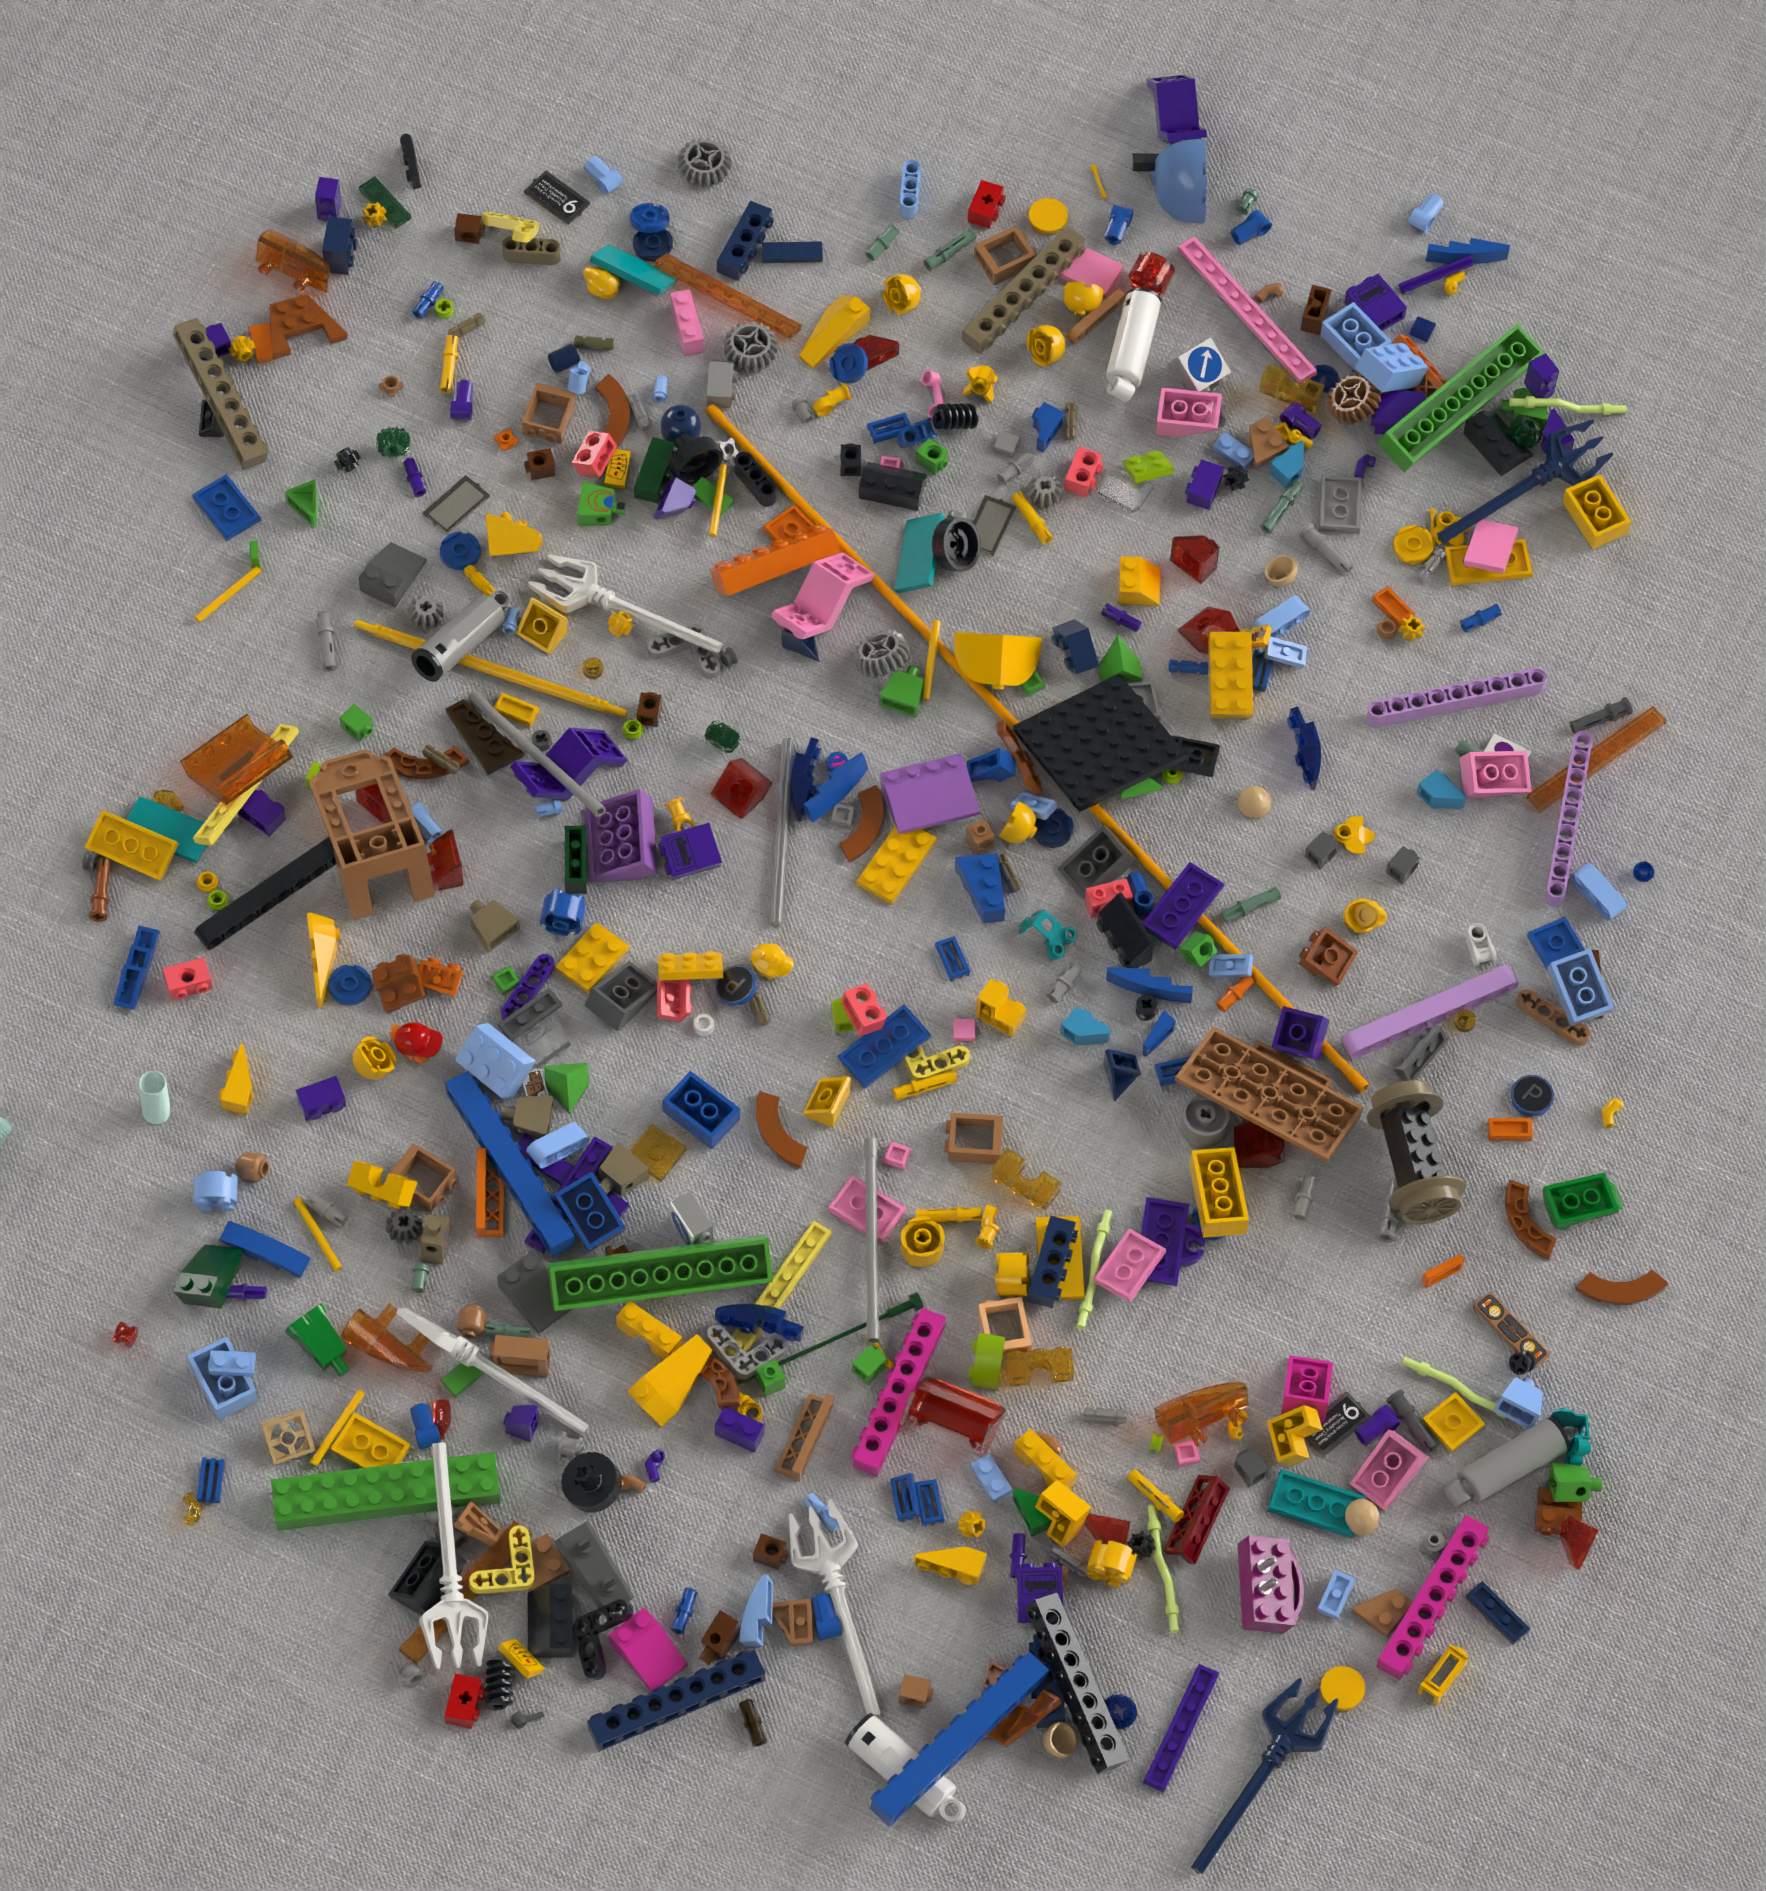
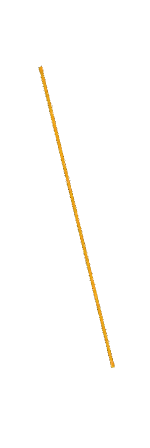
[705,404,1370,1093]

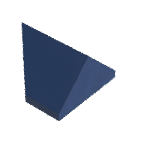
[781,628,820,662]
[1103,1049,1141,1101]

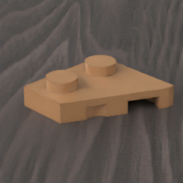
[1249,417,1289,467]
[453,1501,503,1546]
[530,1533,570,1591]
[1352,1588,1413,1638]
[772,1599,814,1647]

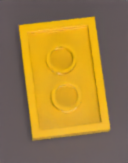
[555,922,629,994]
[658,951,723,981]
[330,1412,412,1468]

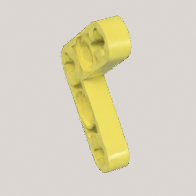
[482,212,539,242]
[903,1046,970,1081]
[469,1525,535,1594]

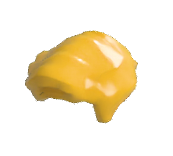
[583,265,620,300]
[1342,898,1387,934]
[750,943,794,980]

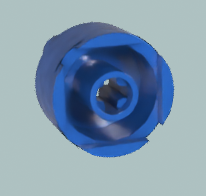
[539,889,586,936]

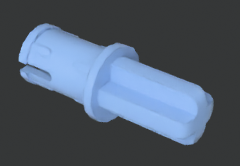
[803,1493,839,1532]

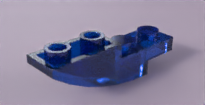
[1287,706,1321,790]
[791,737,821,822]
[715,1304,804,1342]

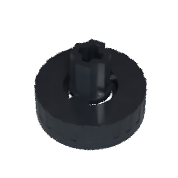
[668,433,723,485]
[932,517,981,572]
[561,1452,622,1513]

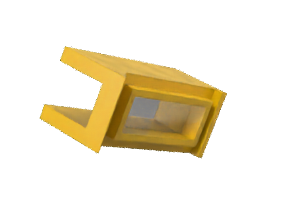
[1418,1644,1469,1705]

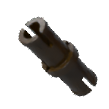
[739,1699,767,1747]

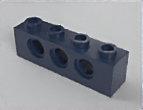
[717,201,774,281]
[1027,1215,1078,1308]
[1029,1634,1065,1728]

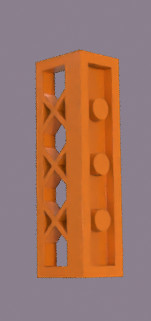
[1392,334,1447,399]
[476,1148,504,1237]

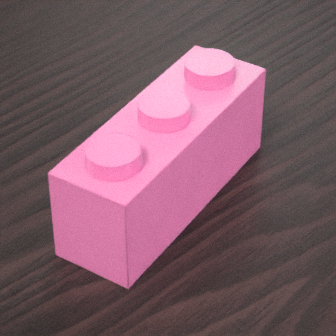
[670,289,704,356]

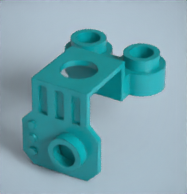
[1019,909,1077,960]
[1550,1408,1591,1466]

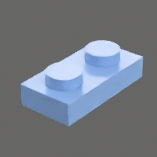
[1212,432,1254,470]
[1264,637,1307,668]
[1010,791,1057,820]
[1209,954,1253,978]
[209,1350,256,1376]
[970,1454,1013,1503]
[1317,1570,1356,1620]

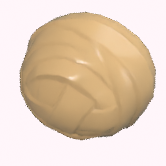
[1265,555,1298,587]
[1238,785,1271,819]
[1345,1498,1379,1536]
[1043,1721,1077,1759]

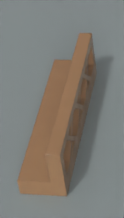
[775,1393,834,1481]

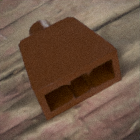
[699,1610,741,1666]

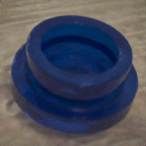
[1633,861,1654,882]

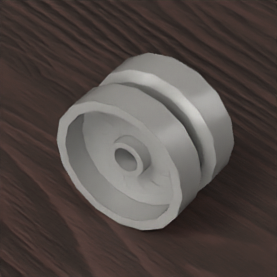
[1180,1094,1230,1149]

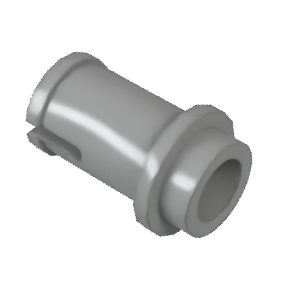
[791,397,815,424]

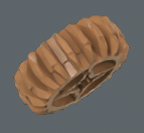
[1327,372,1381,425]

